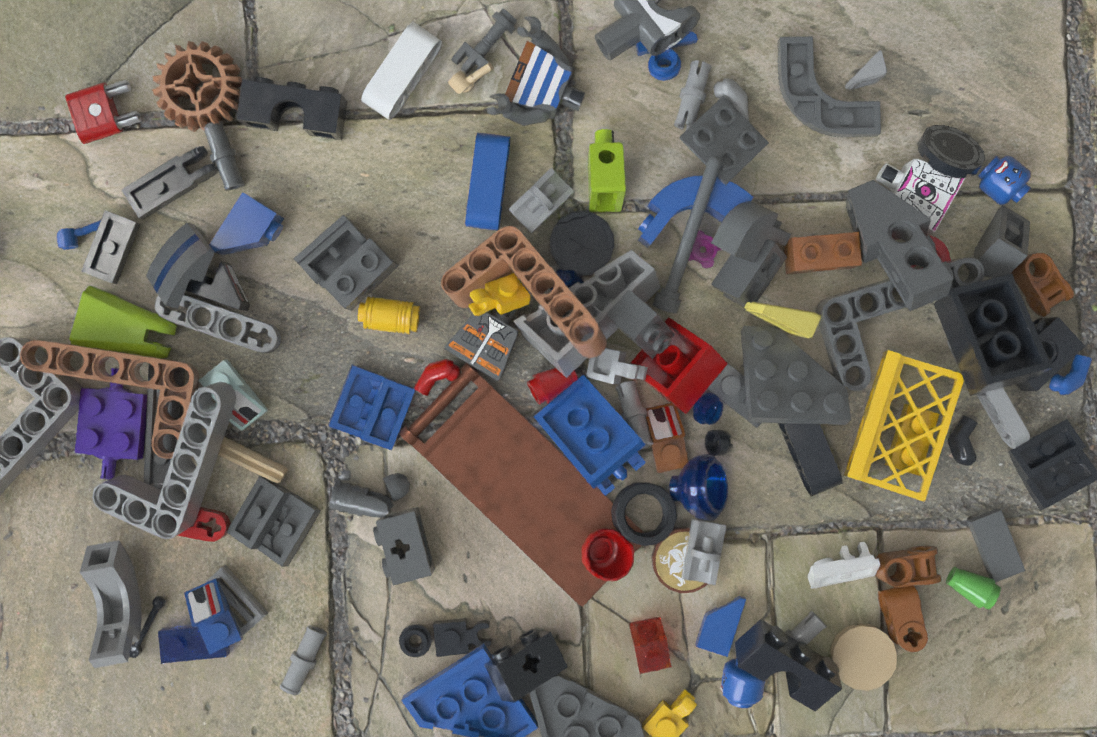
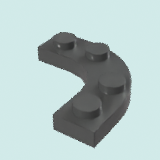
[777,36,881,137]

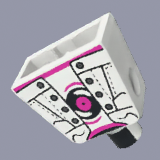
[876,159,965,235]

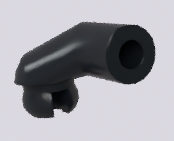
[948,415,978,466]

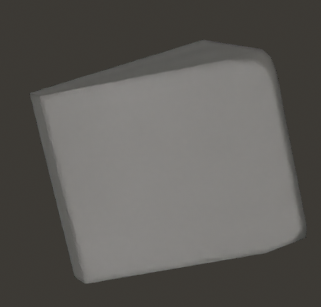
[845,50,888,91]

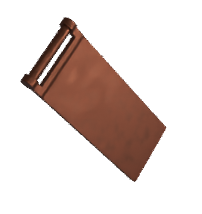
[399,362,644,606]

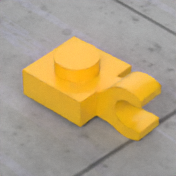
[469,273,530,316]
[642,689,697,737]

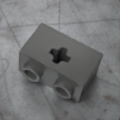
[321,238,398,311]
[606,290,675,359]
[373,507,435,586]

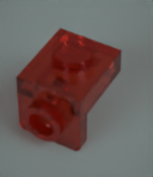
[629,617,672,674]

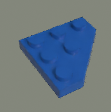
[401,644,538,737]

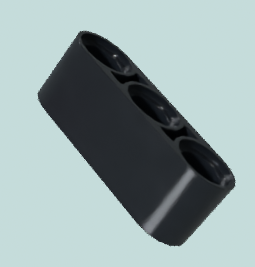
[778,423,843,496]

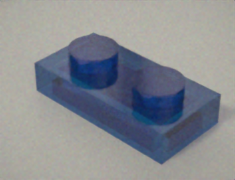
[158,625,230,664]

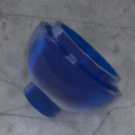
[669,454,728,521]

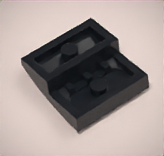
[1008,419,1097,511]

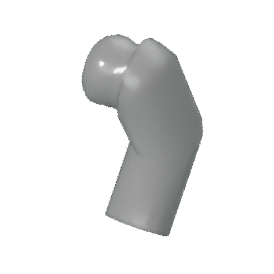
[714,78,749,121]

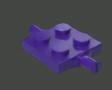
[75,368,147,480]

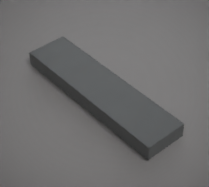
[144,361,185,490]

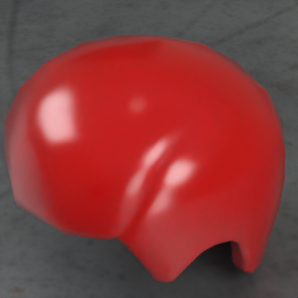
[581,528,634,581]

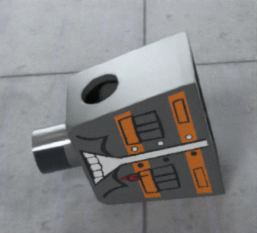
[444,308,519,381]

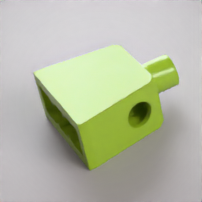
[588,129,626,212]

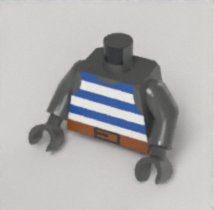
[487,16,586,126]

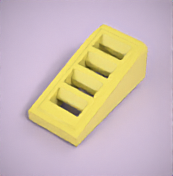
[744,302,821,338]

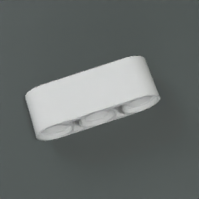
[361,22,442,120]

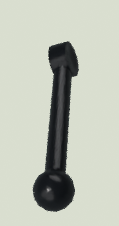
[129,596,166,658]

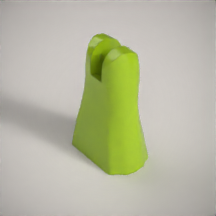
[69,286,177,358]

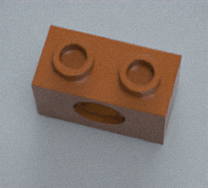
[783,232,862,274]

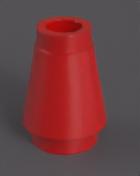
[527,368,578,405]

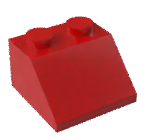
[631,317,728,414]

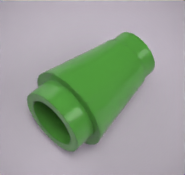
[946,567,1001,610]

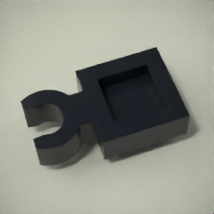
[433,618,492,657]

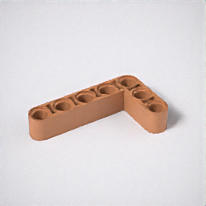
[441,226,607,358]
[20,340,199,459]

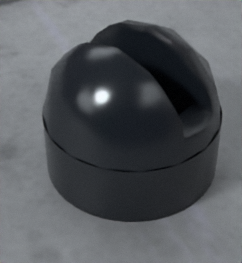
[705,429,733,456]

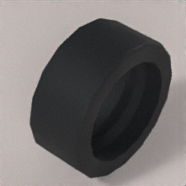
[611,482,677,546]

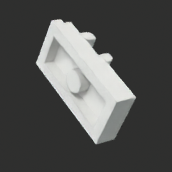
[808,542,880,589]

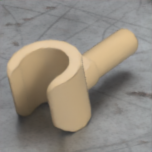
[448,62,494,94]

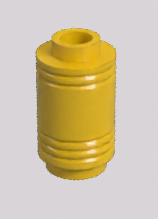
[358,296,420,335]

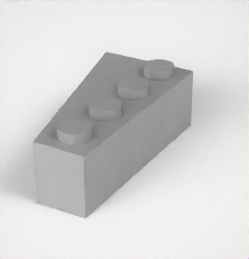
[514,250,661,378]

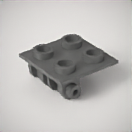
[679,96,769,185]

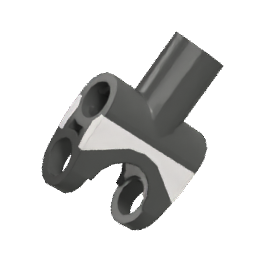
[595,0,700,61]

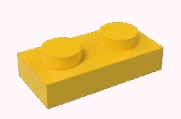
[885,404,940,476]

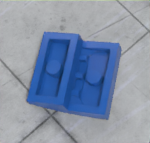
[328,364,415,450]

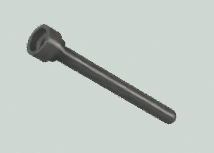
[653,156,721,313]

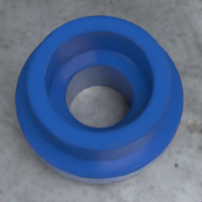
[648,48,681,81]

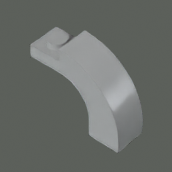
[80,540,141,668]

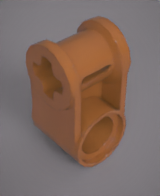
[1010,253,1074,317]
[875,546,942,588]
[878,585,928,652]

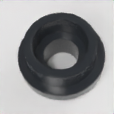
[399,624,432,657]

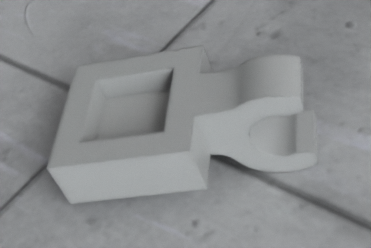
[586,348,648,385]

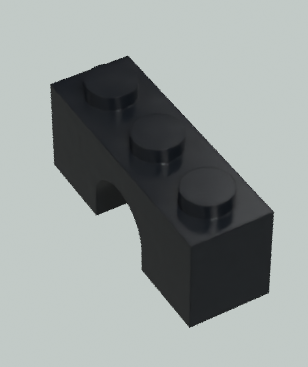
[237,77,348,141]
[735,619,842,711]

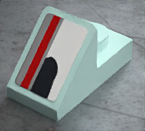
[199,360,268,431]

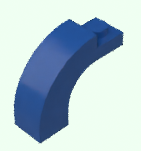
[638,175,753,248]

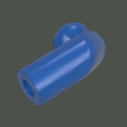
[1049,355,1092,395]

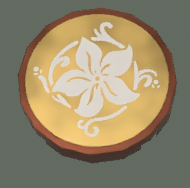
[651,527,707,593]

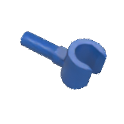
[57,220,101,250]

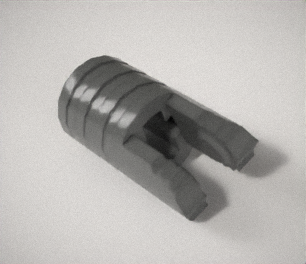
[329,481,394,519]

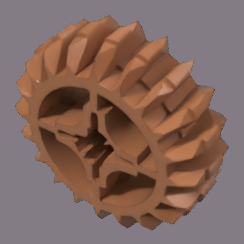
[152,41,243,132]

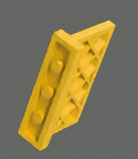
[844,350,964,502]

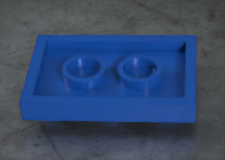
[534,375,645,489]

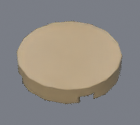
[830,624,897,691]

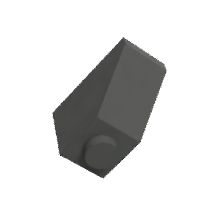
[973,205,1030,278]

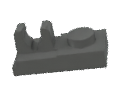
[707,364,761,428]

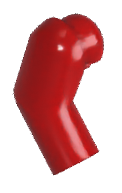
[414,359,460,396]

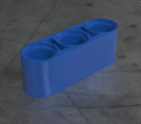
[465,132,511,231]

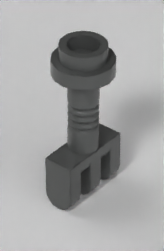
[451,8,517,82]

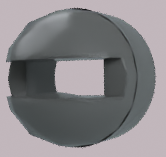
[383,473,410,502]

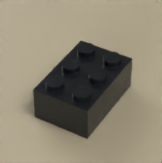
[934,273,1052,396]

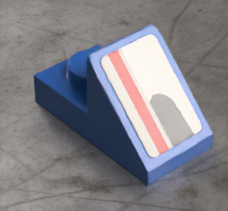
[184,578,243,654]

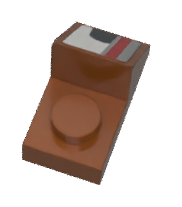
[645,403,690,473]

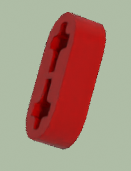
[172,507,231,542]

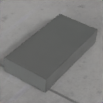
[967,509,1025,583]

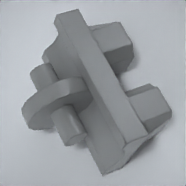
[509,168,574,234]
[681,519,726,585]

